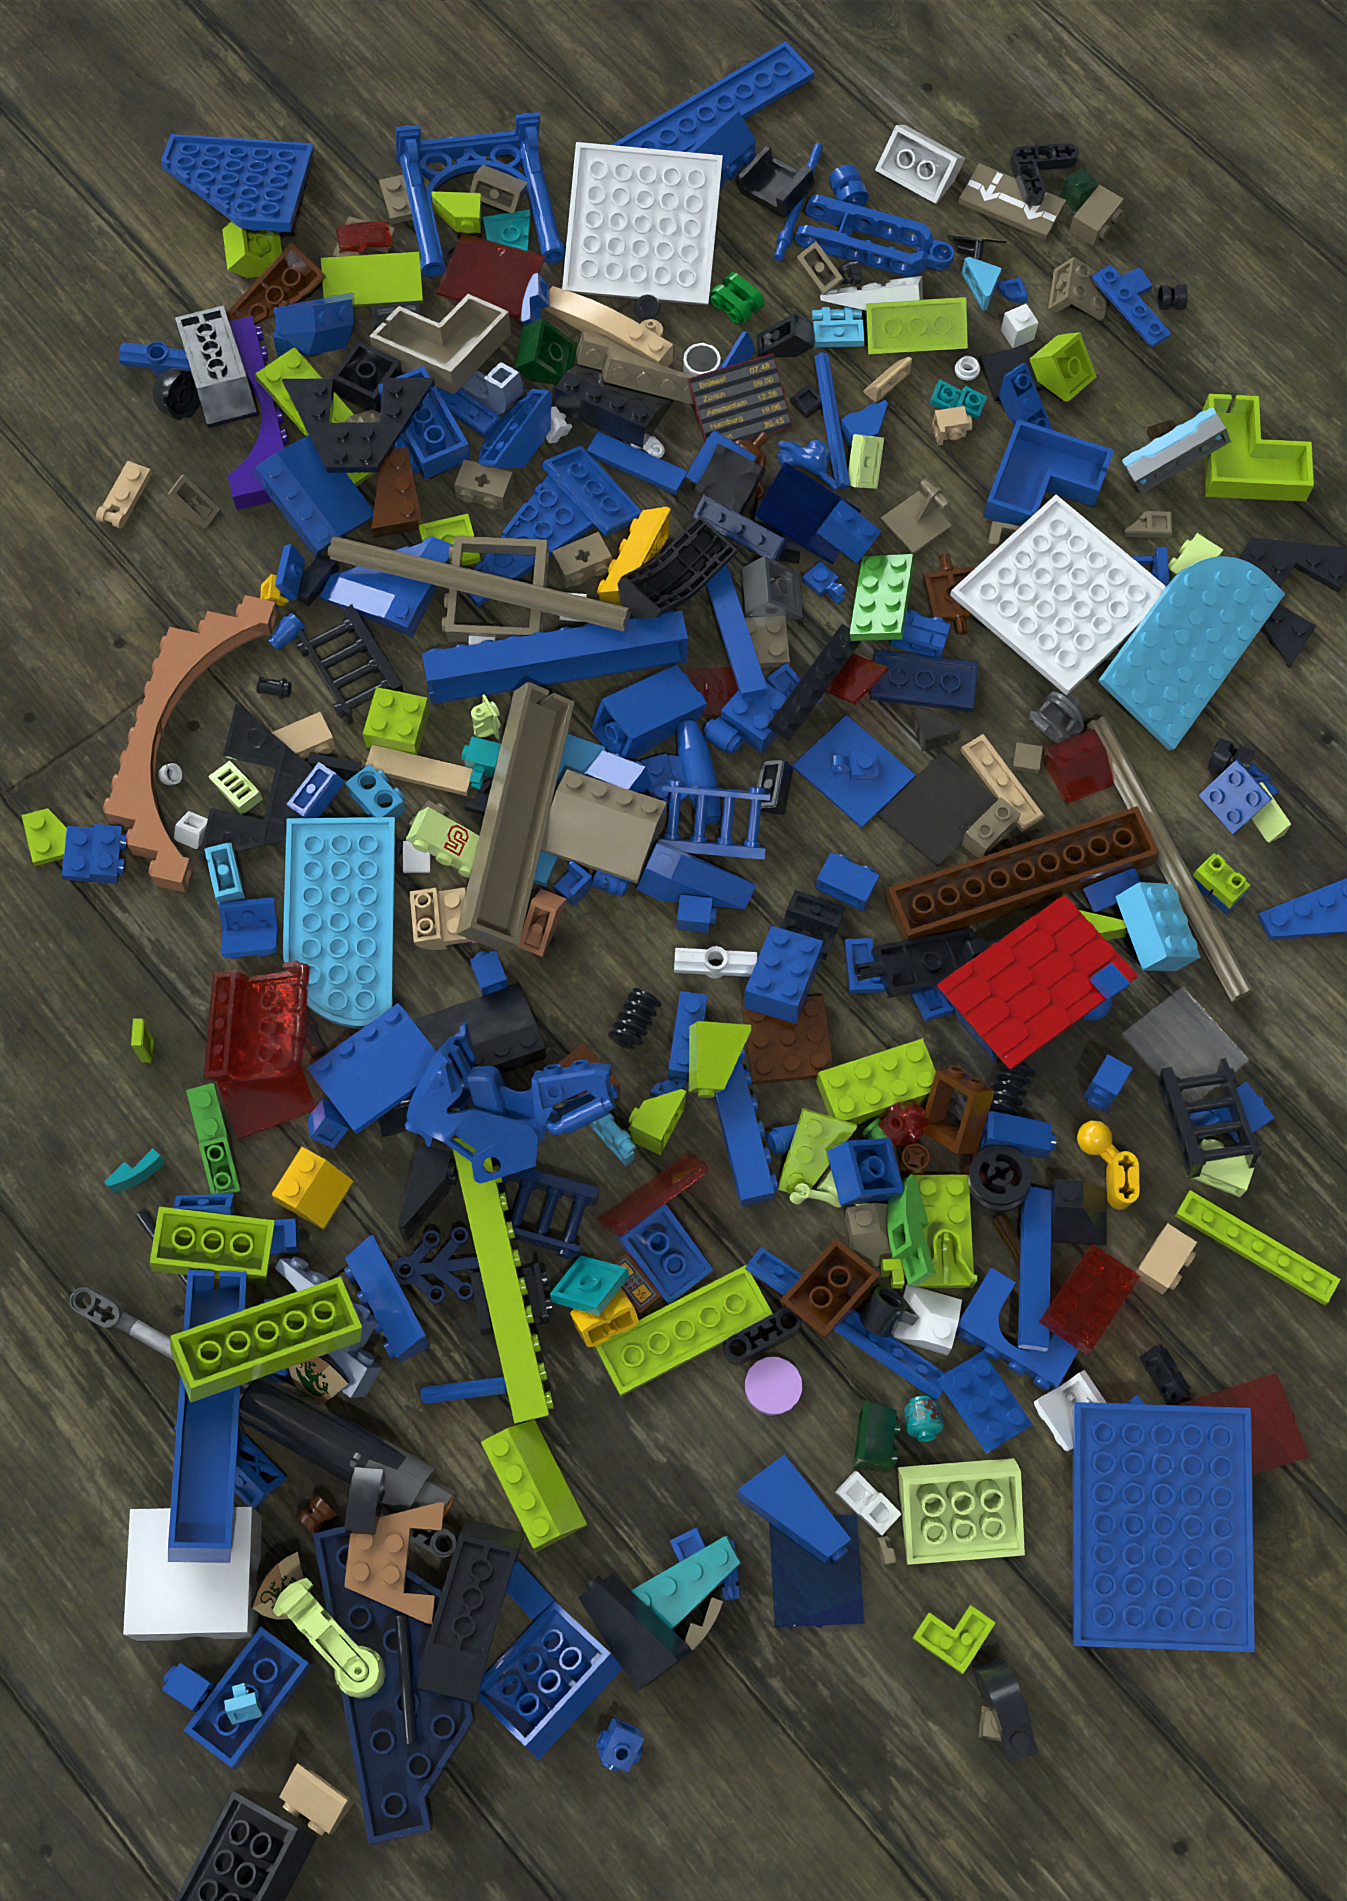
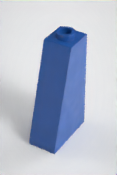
[736,1454,851,1564]

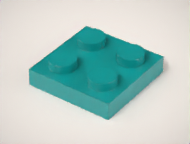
[550,1255,630,1315]

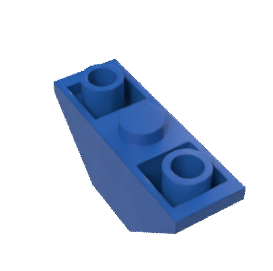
[999,363,1053,430]

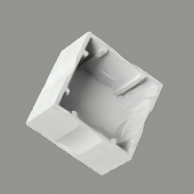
[123,1507,262,1641]

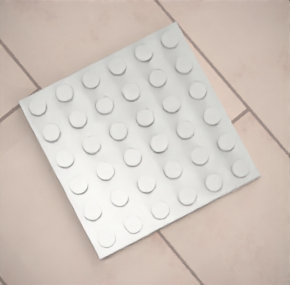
[562,142,723,306]
[950,495,1166,695]

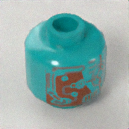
[904,1396,944,1442]

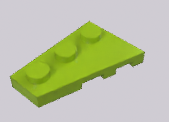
[778,1108,858,1194]

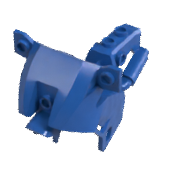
[405,1022,619,1183]

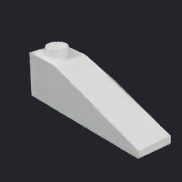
[820,276,923,311]

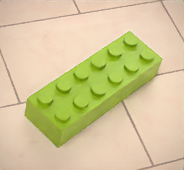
[170,1277,362,1402]

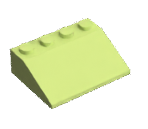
[898,1458,1025,1565]

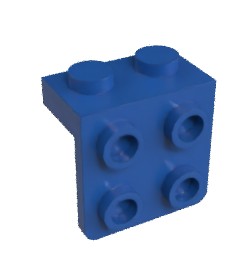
[219,898,278,959]

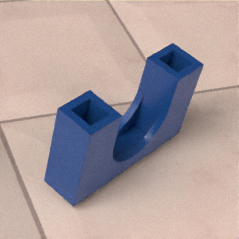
[956,1268,1091,1391]

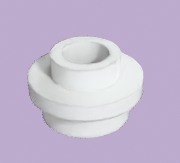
[955,356,980,381]

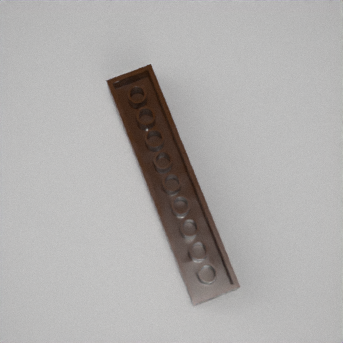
[885,806,1159,941]

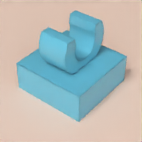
[224,1683,263,1725]

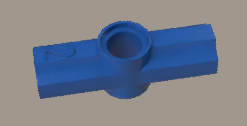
[119,341,191,375]

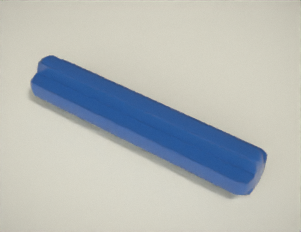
[420,1377,507,1404]

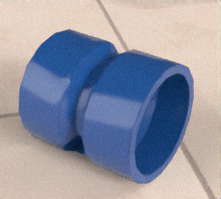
[829,165,869,207]

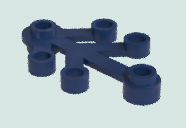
[392,1227,480,1305]

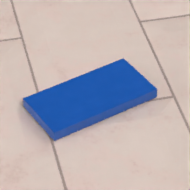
[542,445,642,536]

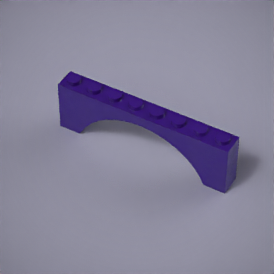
[228,316,288,510]

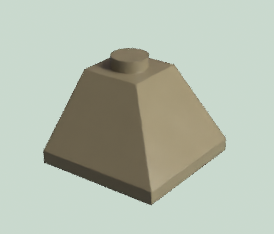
[844,1203,895,1268]

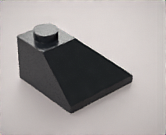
[1050,1179,1107,1246]

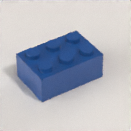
[744,926,823,1024]

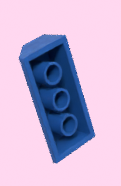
[687,109,756,190]
[344,1235,430,1364]

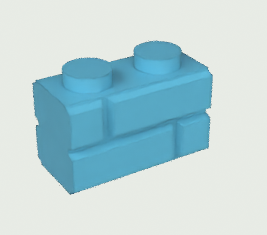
[204,843,246,905]

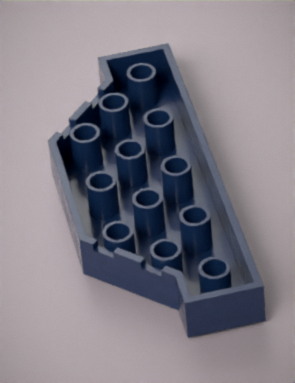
[313,1526,475,1845]

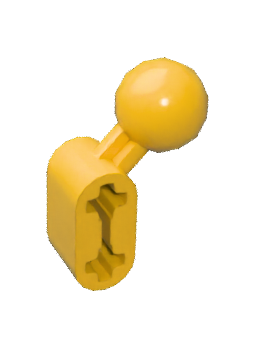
[1077,1121,1139,1210]

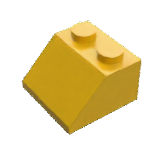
[272,1147,354,1230]

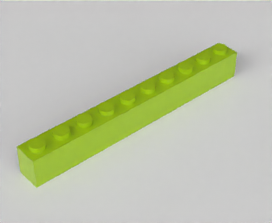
[453,1138,554,1424]

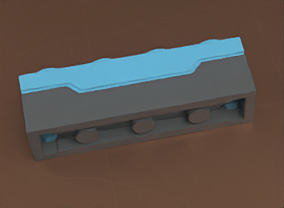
[1122,407,1231,494]

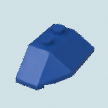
[274,293,356,356]
[478,389,552,468]

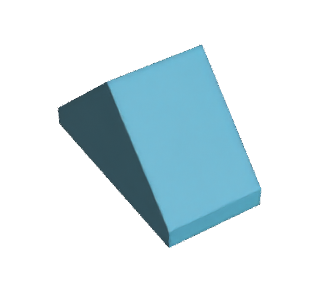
[962,257,1002,311]

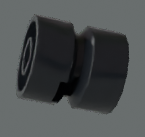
[1207,738,1255,775]

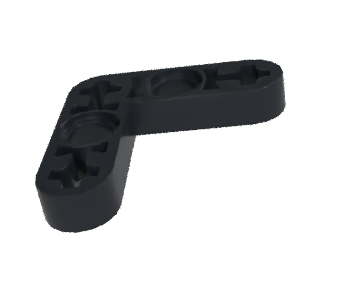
[1010,143,1079,206]

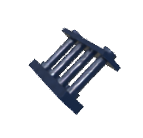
[492,1158,599,1260]

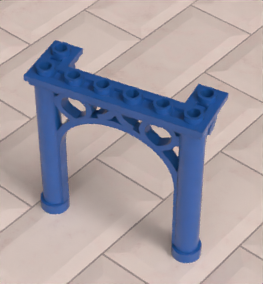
[396,112,566,277]

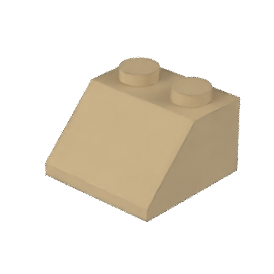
[279,1764,354,1836]

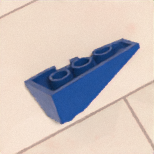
[636,840,756,909]

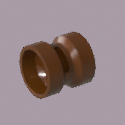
[899,1143,930,1176]
[296,1494,337,1534]

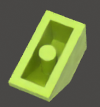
[432,192,482,233]

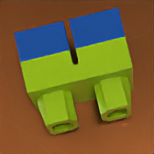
[1192,853,1250,915]

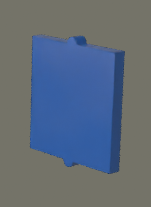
[1209,1081,1275,1145]

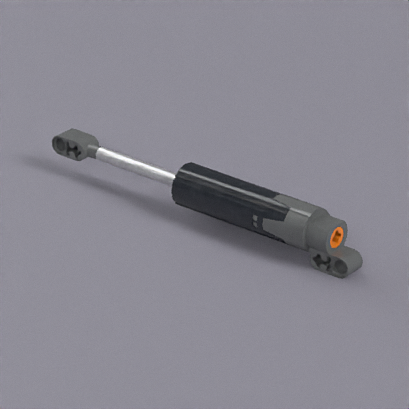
[70,1287,460,1557]

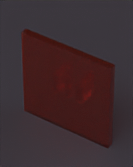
[825,654,889,704]
[685,667,739,717]

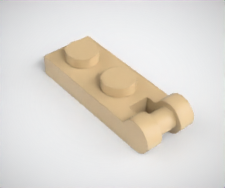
[96,461,152,529]

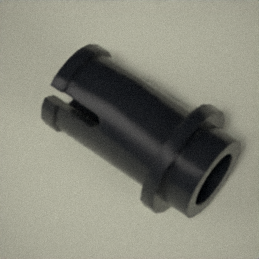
[256,677,292,699]

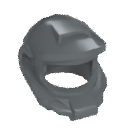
[1029,691,1084,745]

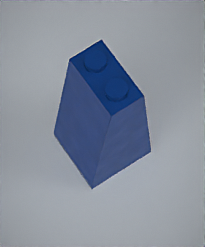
[591,665,707,761]

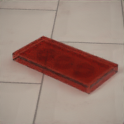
[597,1154,709,1237]

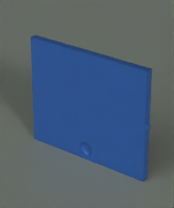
[792,715,916,829]

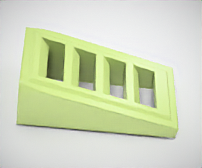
[208,761,263,815]

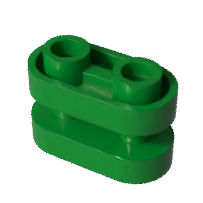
[710,272,765,325]

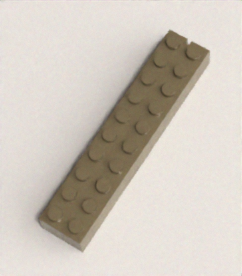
[456,682,574,952]

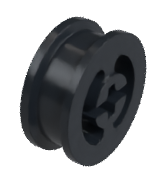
[968,1145,1032,1212]

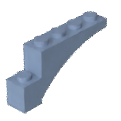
[275,1257,382,1398]

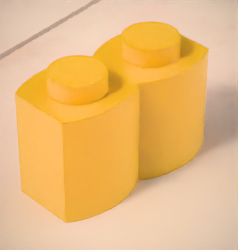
[570,1288,639,1347]

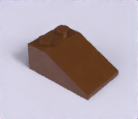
[780,1238,880,1338]

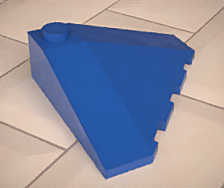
[320,536,454,638]

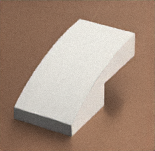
[835,1471,901,1535]

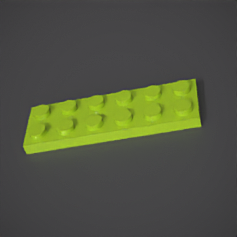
[255,347,375,486]
[594,1265,773,1397]

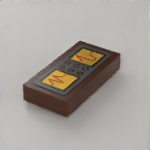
[612,1252,662,1315]

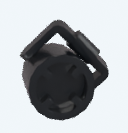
[860,1284,919,1337]

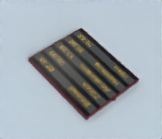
[687,353,793,442]

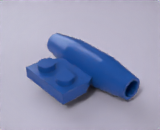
[641,720,721,824]

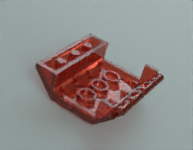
[203,961,310,1085]

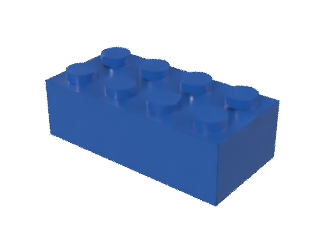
[378,366,470,480]
[183,1627,313,1769]

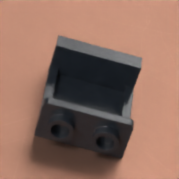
[738,146,815,217]
[471,1262,553,1335]

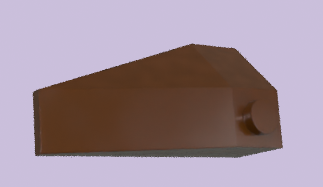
[226,243,326,325]

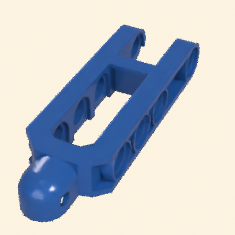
[795,195,954,277]

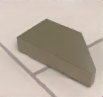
[1124,511,1172,538]

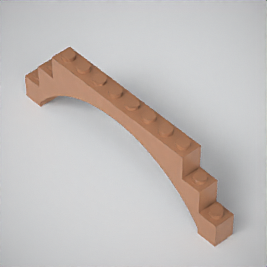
[103,595,278,893]

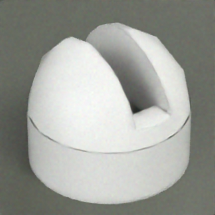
[158,763,182,785]

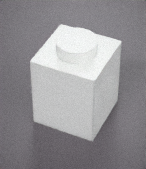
[1001,304,1039,348]

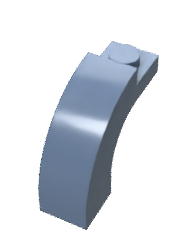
[460,362,523,415]

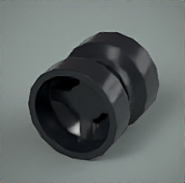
[1158,284,1188,310]

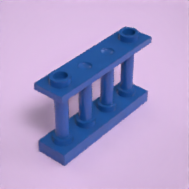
[658,779,770,860]

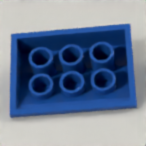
[253,435,374,558]
[307,1003,436,1134]
[478,1601,623,1760]

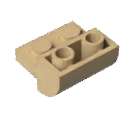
[410,887,472,950]

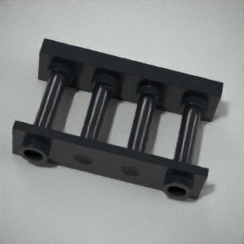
[296,604,404,725]
[1157,1058,1261,1178]

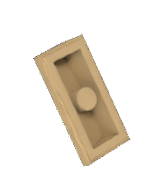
[864,357,912,403]

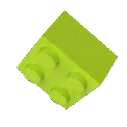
[363,687,430,755]

